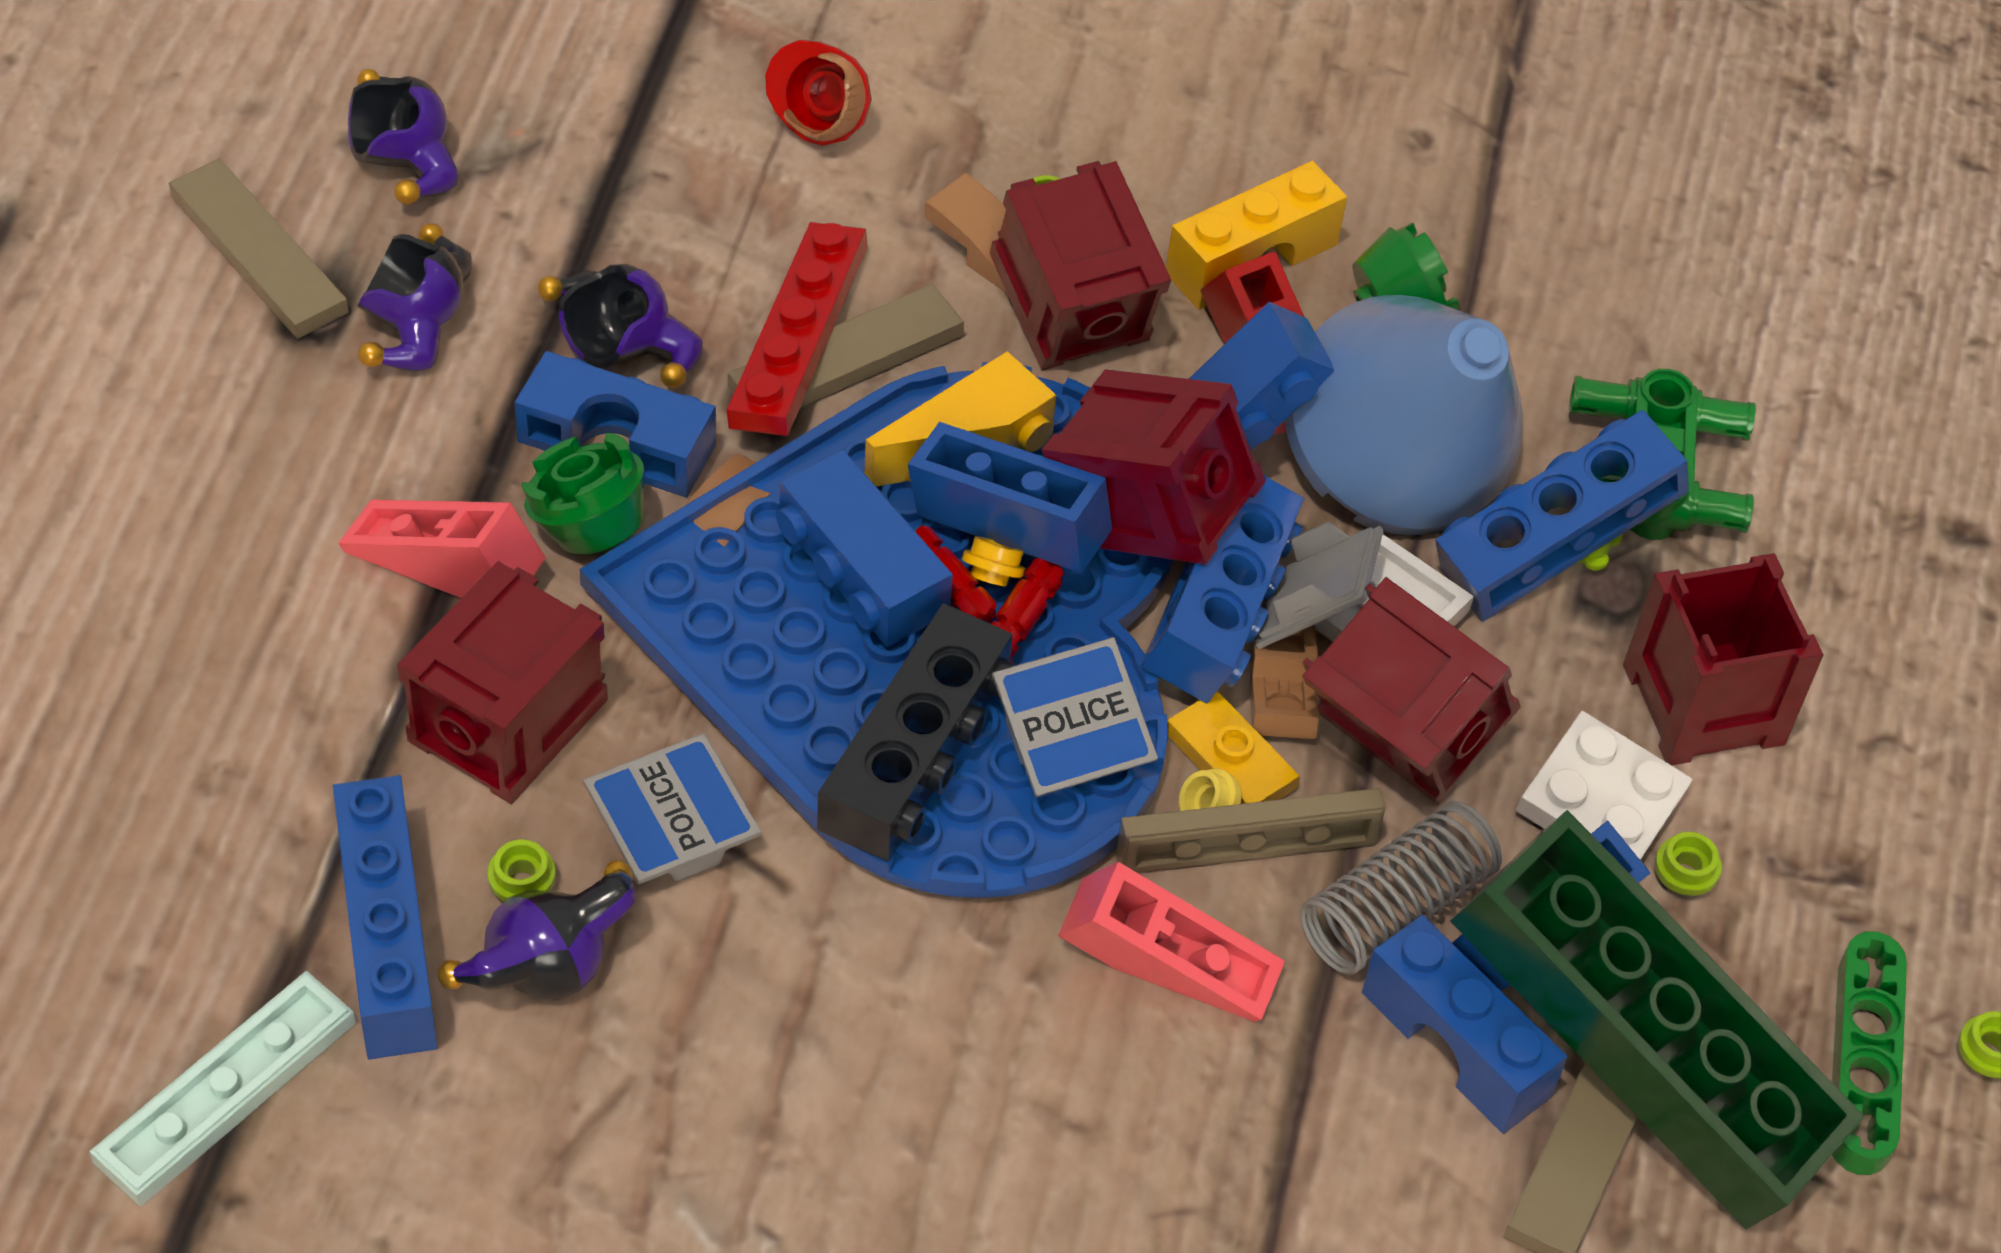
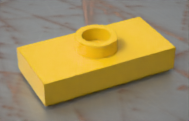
[1167,691,1300,804]

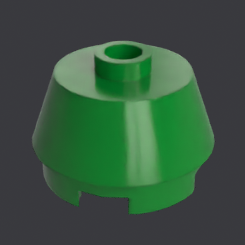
[1352,222,1460,311]
[521,433,644,554]

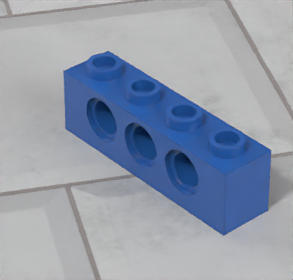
[1435,409,1689,622]
[1140,475,1304,704]
[333,775,438,1060]

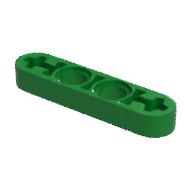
[1832,931,1907,1175]

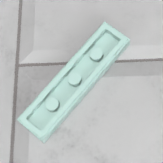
[89,971,356,1207]

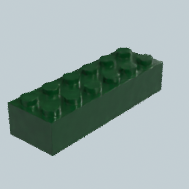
[1450,810,1865,1229]

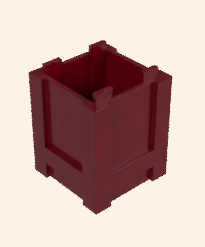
[990,161,1172,371]
[1042,369,1266,565]
[1623,553,1824,766]
[397,561,608,805]
[1302,577,1521,805]

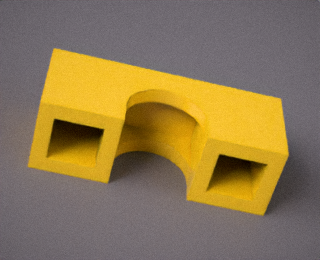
[1166,160,1347,310]

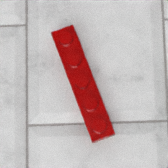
[726,222,868,436]

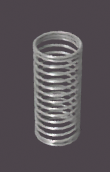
[1301,800,1502,975]

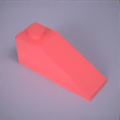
[338,500,546,598]
[1058,862,1285,1022]

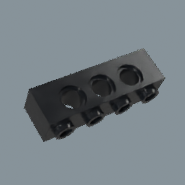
[817,603,1017,862]

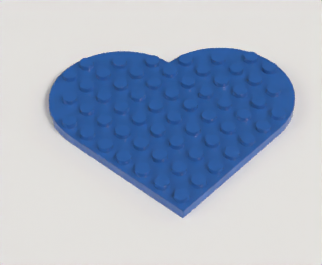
[579,362,1173,898]

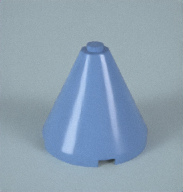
[1285,295,1523,535]

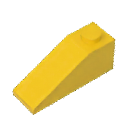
[864,351,1056,486]

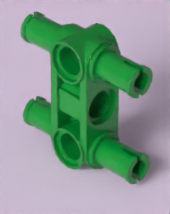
[1569,369,1756,540]

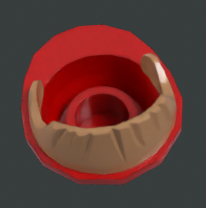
[765,40,872,146]

